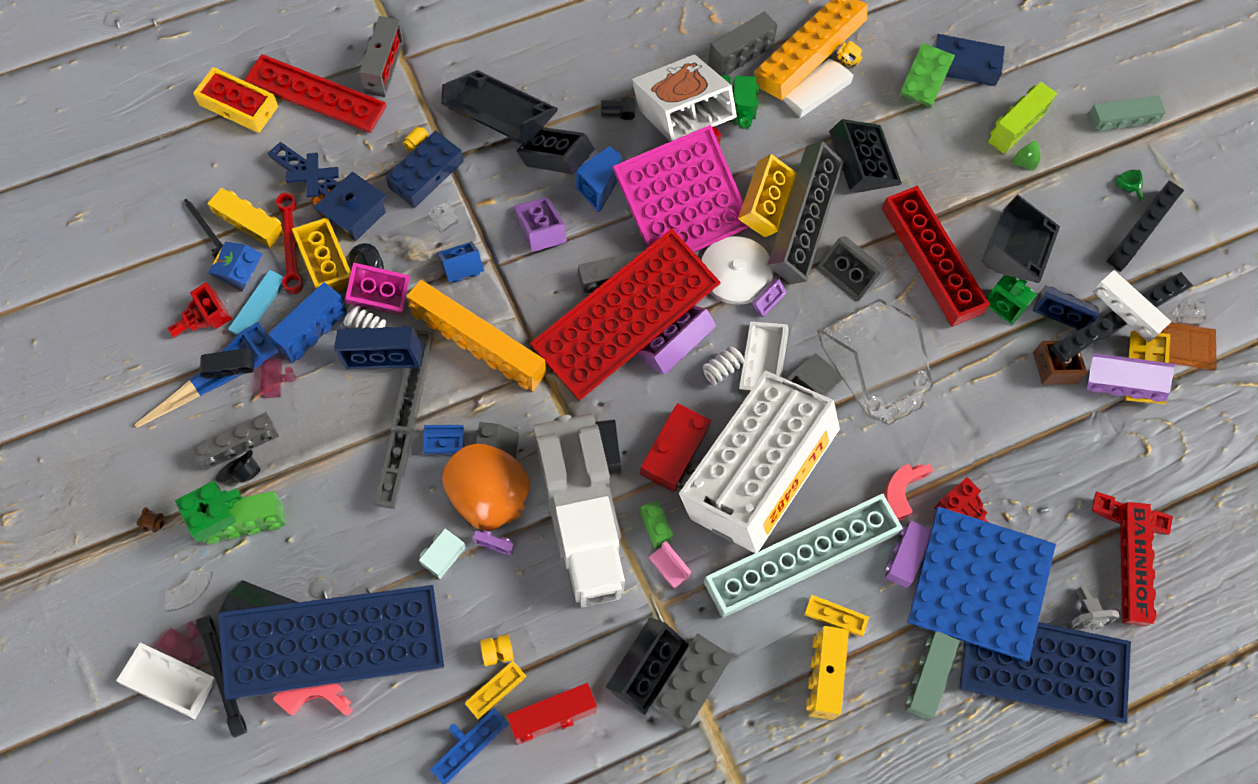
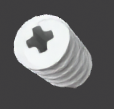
[344,306,386,329]
[703,346,745,386]

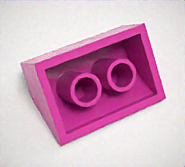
[345,262,410,316]

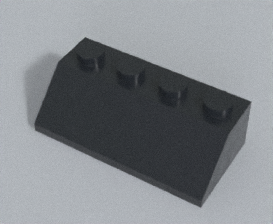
[218,580,297,613]
[606,617,688,715]

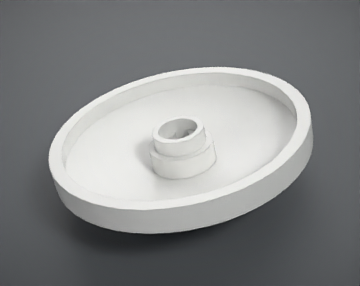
[702,236,774,305]

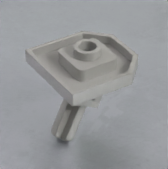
[1068,586,1119,630]

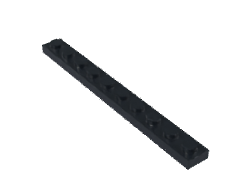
[1050,272,1193,363]

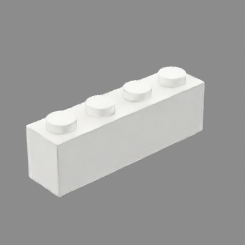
[1092,270,1171,343]

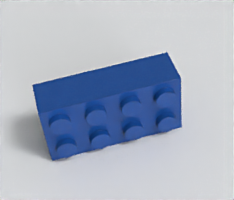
[268,282,347,364]

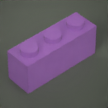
[885,521,931,588]

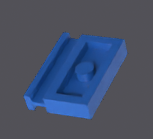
[423,425,464,454]

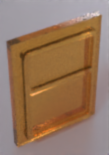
[1160,322,1217,370]

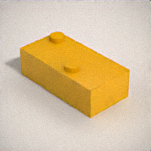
[738,154,797,238]
[292,218,351,293]

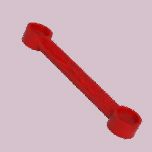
[276,193,303,295]

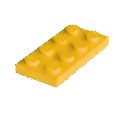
[1125,331,1170,404]

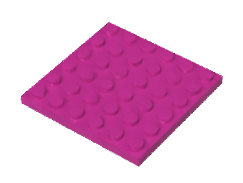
[612,125,749,252]

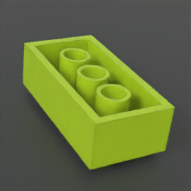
[988,81,1058,155]

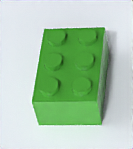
[900,43,955,108]

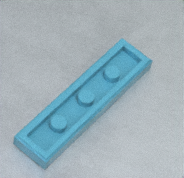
[228,270,284,336]

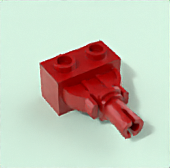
[168,282,232,338]
[934,477,988,522]

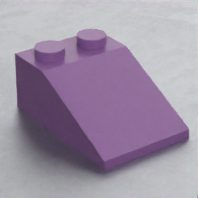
[513,197,567,252]

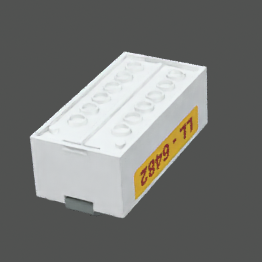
[679,370,840,554]

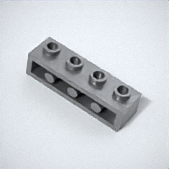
[192,412,279,470]

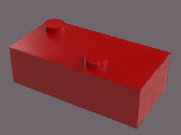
[640,403,712,492]
[507,682,597,745]

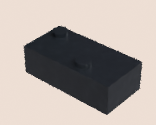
[516,127,595,175]

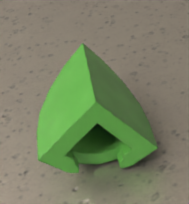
[1012,140,1041,170]

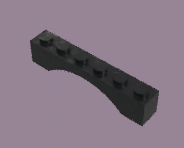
[1106,180,1184,272]

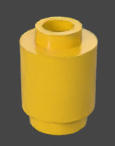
[402,126,428,152]

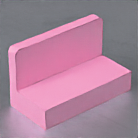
[649,541,691,589]

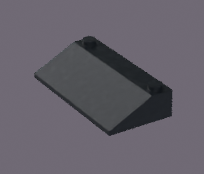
[441,70,558,144]
[981,194,1060,283]

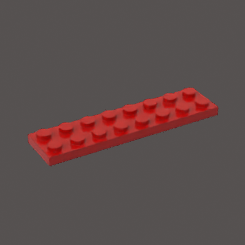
[244,54,387,133]

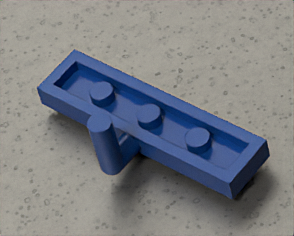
[430,708,509,784]

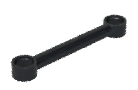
[196,615,247,738]

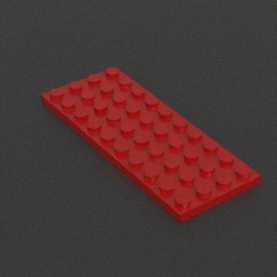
[530,228,721,402]

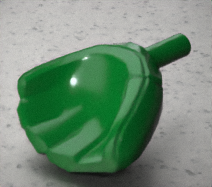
[1115,169,1144,201]

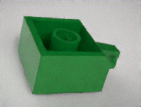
[730,75,759,129]
[987,275,1037,326]
[174,480,243,542]

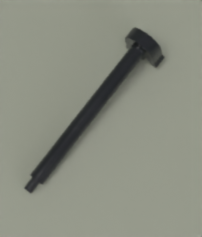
[184,199,224,259]

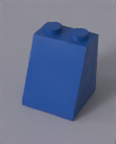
[576,146,622,212]

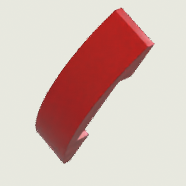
[1092,491,1173,535]

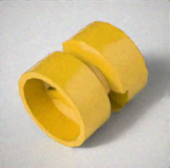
[480,633,514,667]

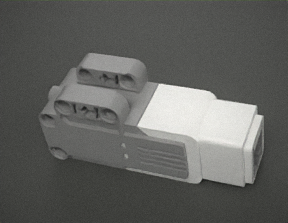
[534,413,625,607]

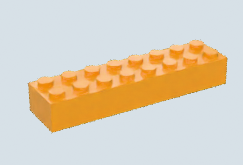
[754,0,867,100]
[407,280,546,392]

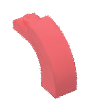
[884,463,933,521]
[273,684,353,716]

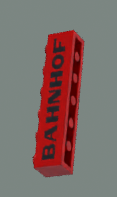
[1119,502,1157,626]

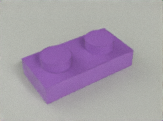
[751,278,787,317]
[473,530,514,556]

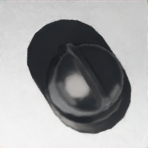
[349,243,384,269]
[215,450,261,483]

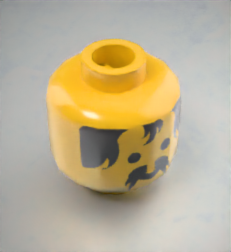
[837,41,863,67]

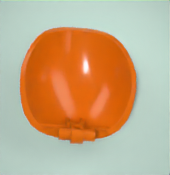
[442,444,530,531]

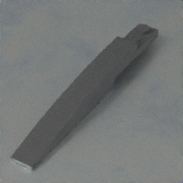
[374,330,434,509]

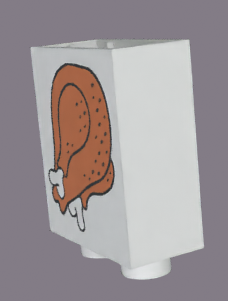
[632,54,737,142]

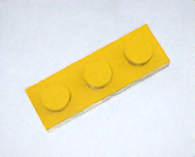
[804,594,869,637]
[465,661,527,720]

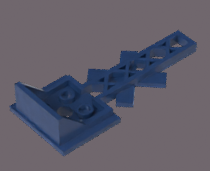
[268,141,387,241]

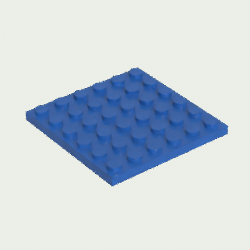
[907,507,1056,662]

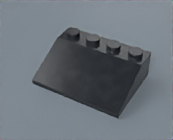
[829,119,902,192]

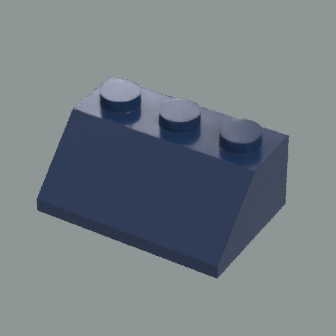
[1033,285,1100,330]

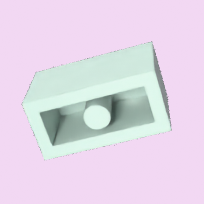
[419,529,466,579]

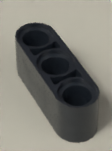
[199,349,255,378]
[595,419,621,475]

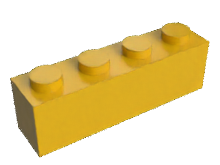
[207,188,283,248]

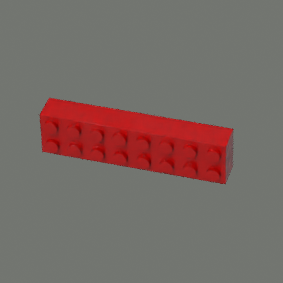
[882,185,990,327]

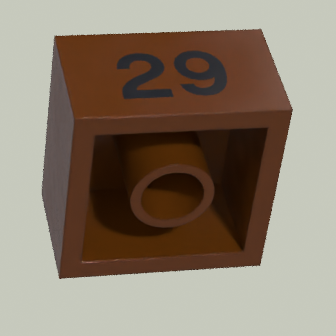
[1033,341,1087,385]

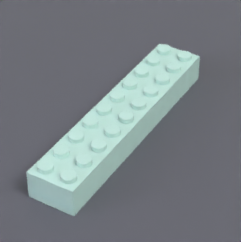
[704,494,903,618]

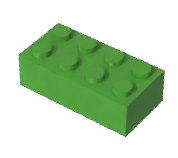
[202,491,286,544]

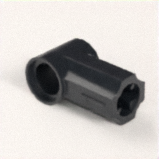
[601,97,635,120]

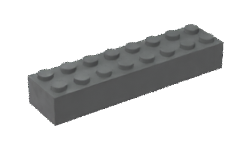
[767,141,844,285]

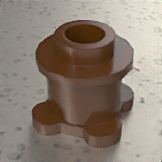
[137,507,165,532]

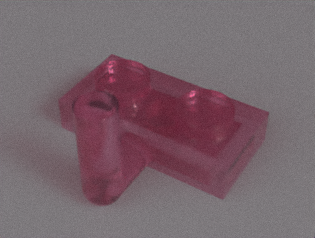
[260,359,297,398]
[157,622,204,667]

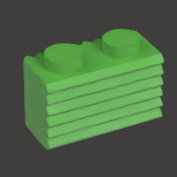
[639,500,674,549]

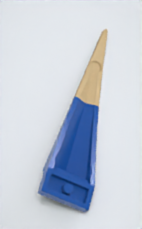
[134,322,279,428]

